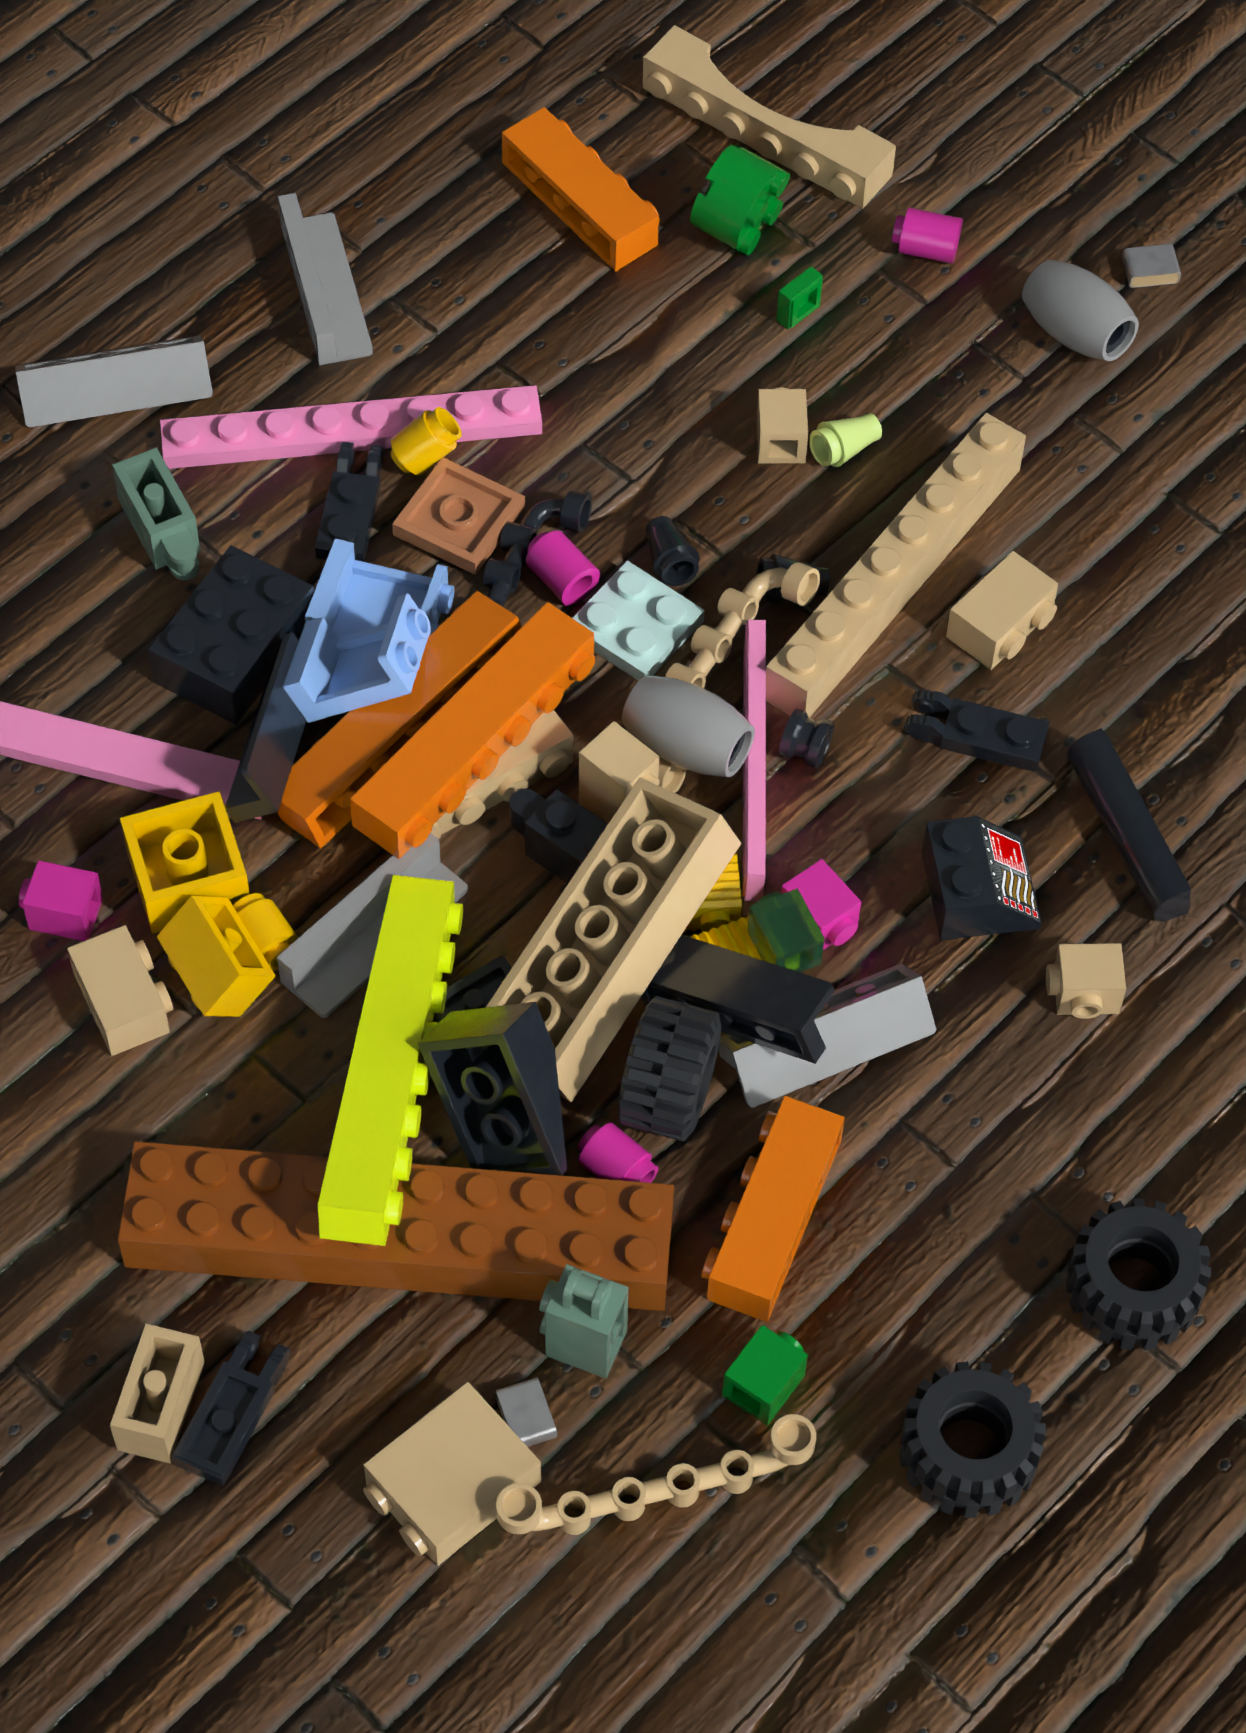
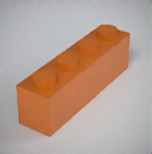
[502,107,660,272]
[701,1096,845,1322]

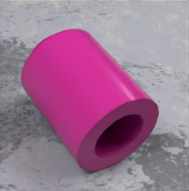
[892,207,963,264]
[526,530,600,605]

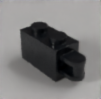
[509,789,608,884]

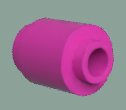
[577,1123,658,1183]

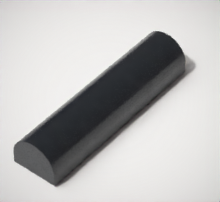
[1067,728,1191,922]

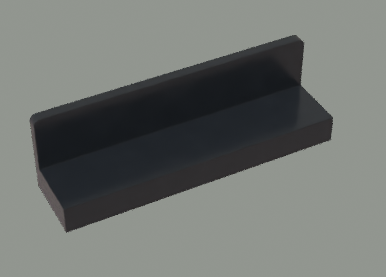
[225,632,306,823]
[641,935,834,1064]

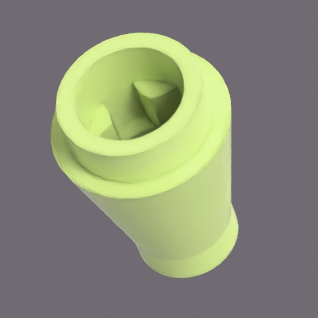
[809,413,882,467]

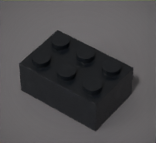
[148,545,314,725]

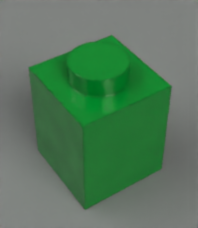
[722,1324,808,1426]

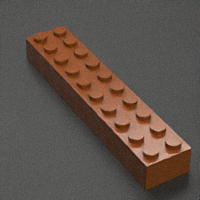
[118,1141,674,1311]

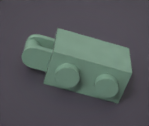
[112,447,201,580]
[539,1264,629,1379]

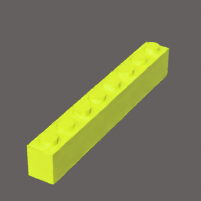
[318,875,463,1246]

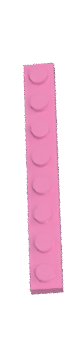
[160,385,542,469]

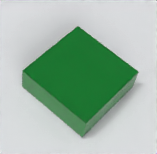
[776,266,823,330]

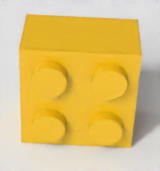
[120,791,250,934]

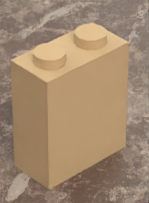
[363,1382,541,1566]

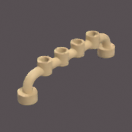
[658,562,820,793]
[496,1414,816,1535]

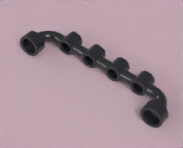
[483,491,592,607]

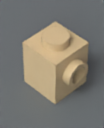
[1046,943,1126,1019]

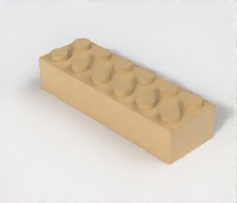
[486,777,741,1102]

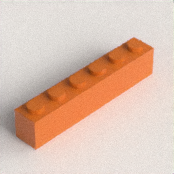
[277,591,522,849]
[350,602,596,859]

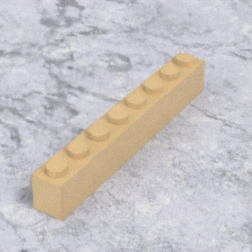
[766,413,1026,718]

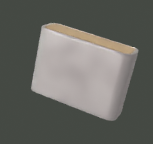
[1122,244,1181,288]
[495,1377,557,1447]

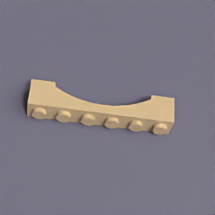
[643,25,896,209]

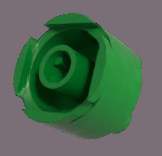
[690,144,790,255]

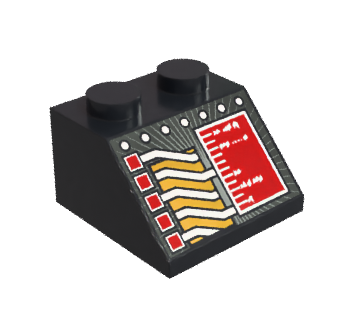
[922,816,1042,941]

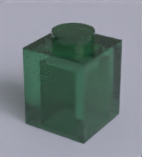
[747,888,825,972]

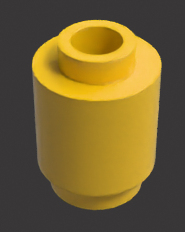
[391,407,462,475]
[233,893,298,971]

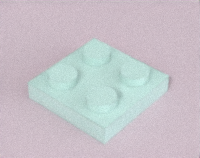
[573,560,705,681]

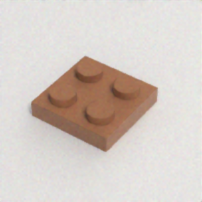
[392,457,525,575]

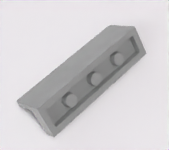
[278,193,373,366]
[15,335,213,427]
[277,833,468,1018]
[718,963,936,1107]

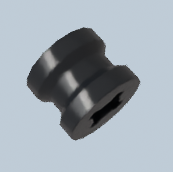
[779,708,835,769]

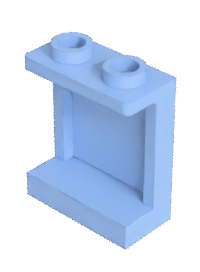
[305,539,455,638]
[283,593,431,723]

